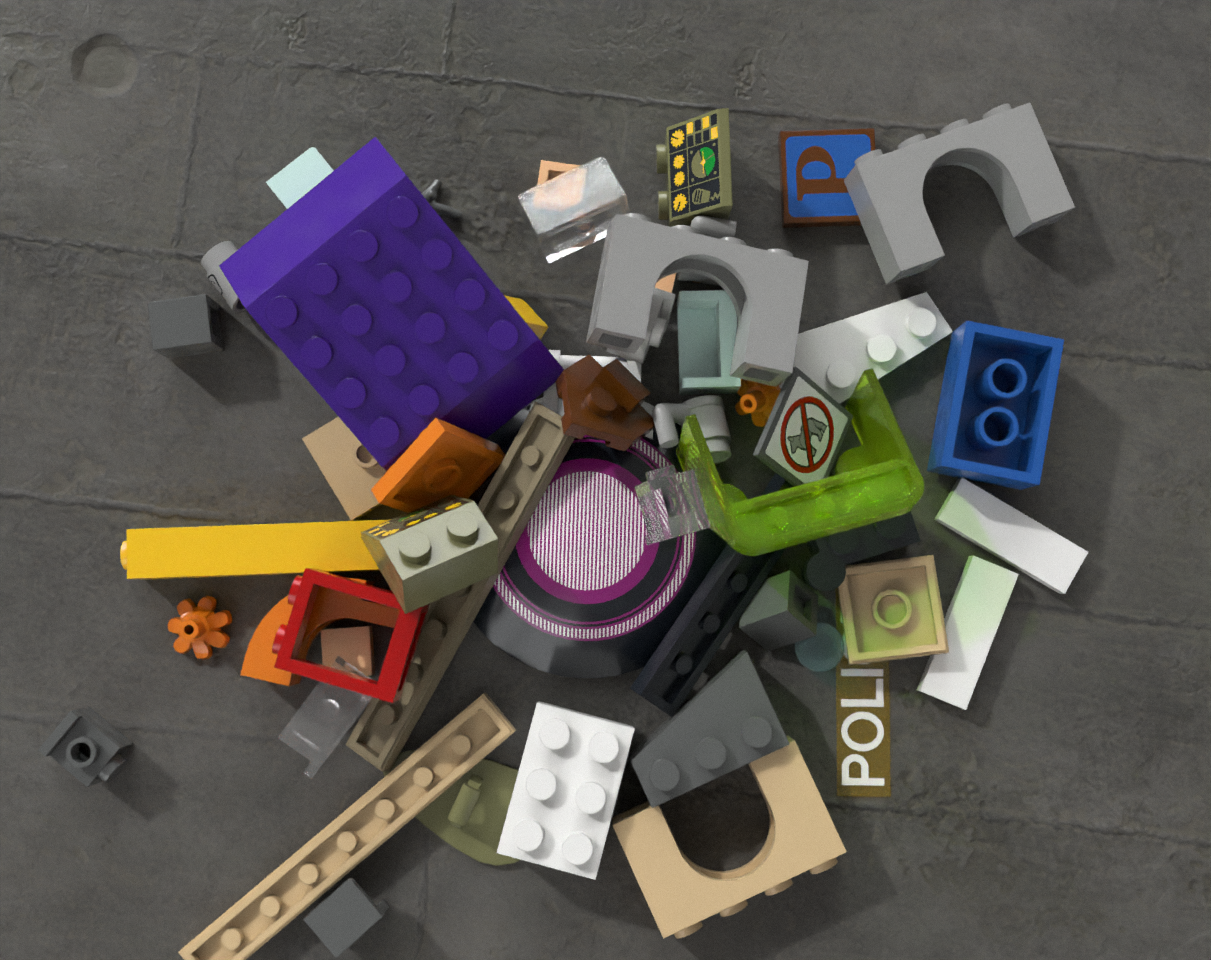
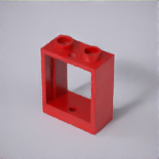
[272,568,430,703]

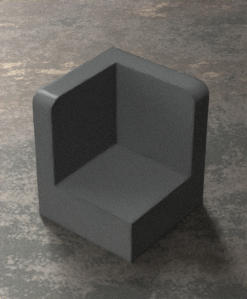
[148,294,225,358]
[739,570,818,651]
[303,878,390,958]

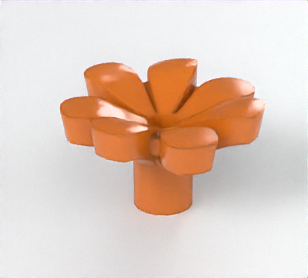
[735,379,782,427]
[168,596,232,660]

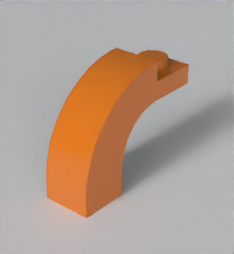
[240,578,400,686]

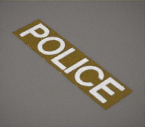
[835,588,891,797]

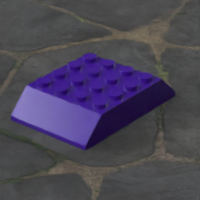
[219,137,564,471]

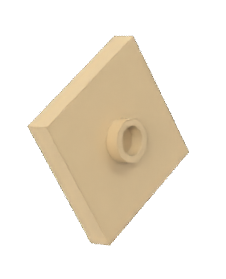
[302,417,387,521]
[837,555,949,665]

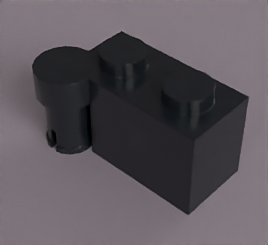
[801,494,921,591]

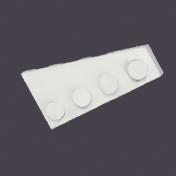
[779,292,953,404]

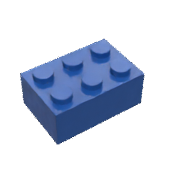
[927,321,1064,490]

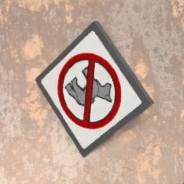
[753,367,853,501]

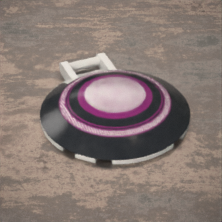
[468,350,732,678]

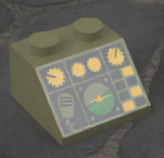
[656,108,733,227]
[361,495,498,614]

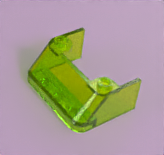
[676,368,924,556]

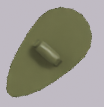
[383,750,520,866]

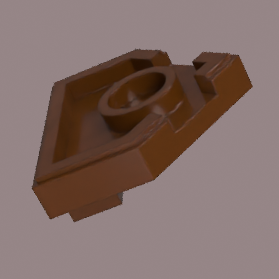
[555,354,655,451]

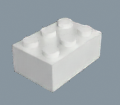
[497,701,635,880]

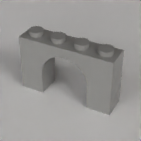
[844,103,1075,285]
[586,213,809,387]

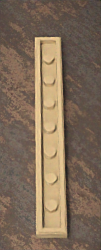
[178,692,516,960]

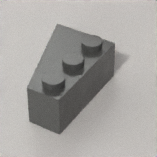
[630,650,790,808]

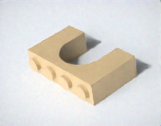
[612,736,847,939]

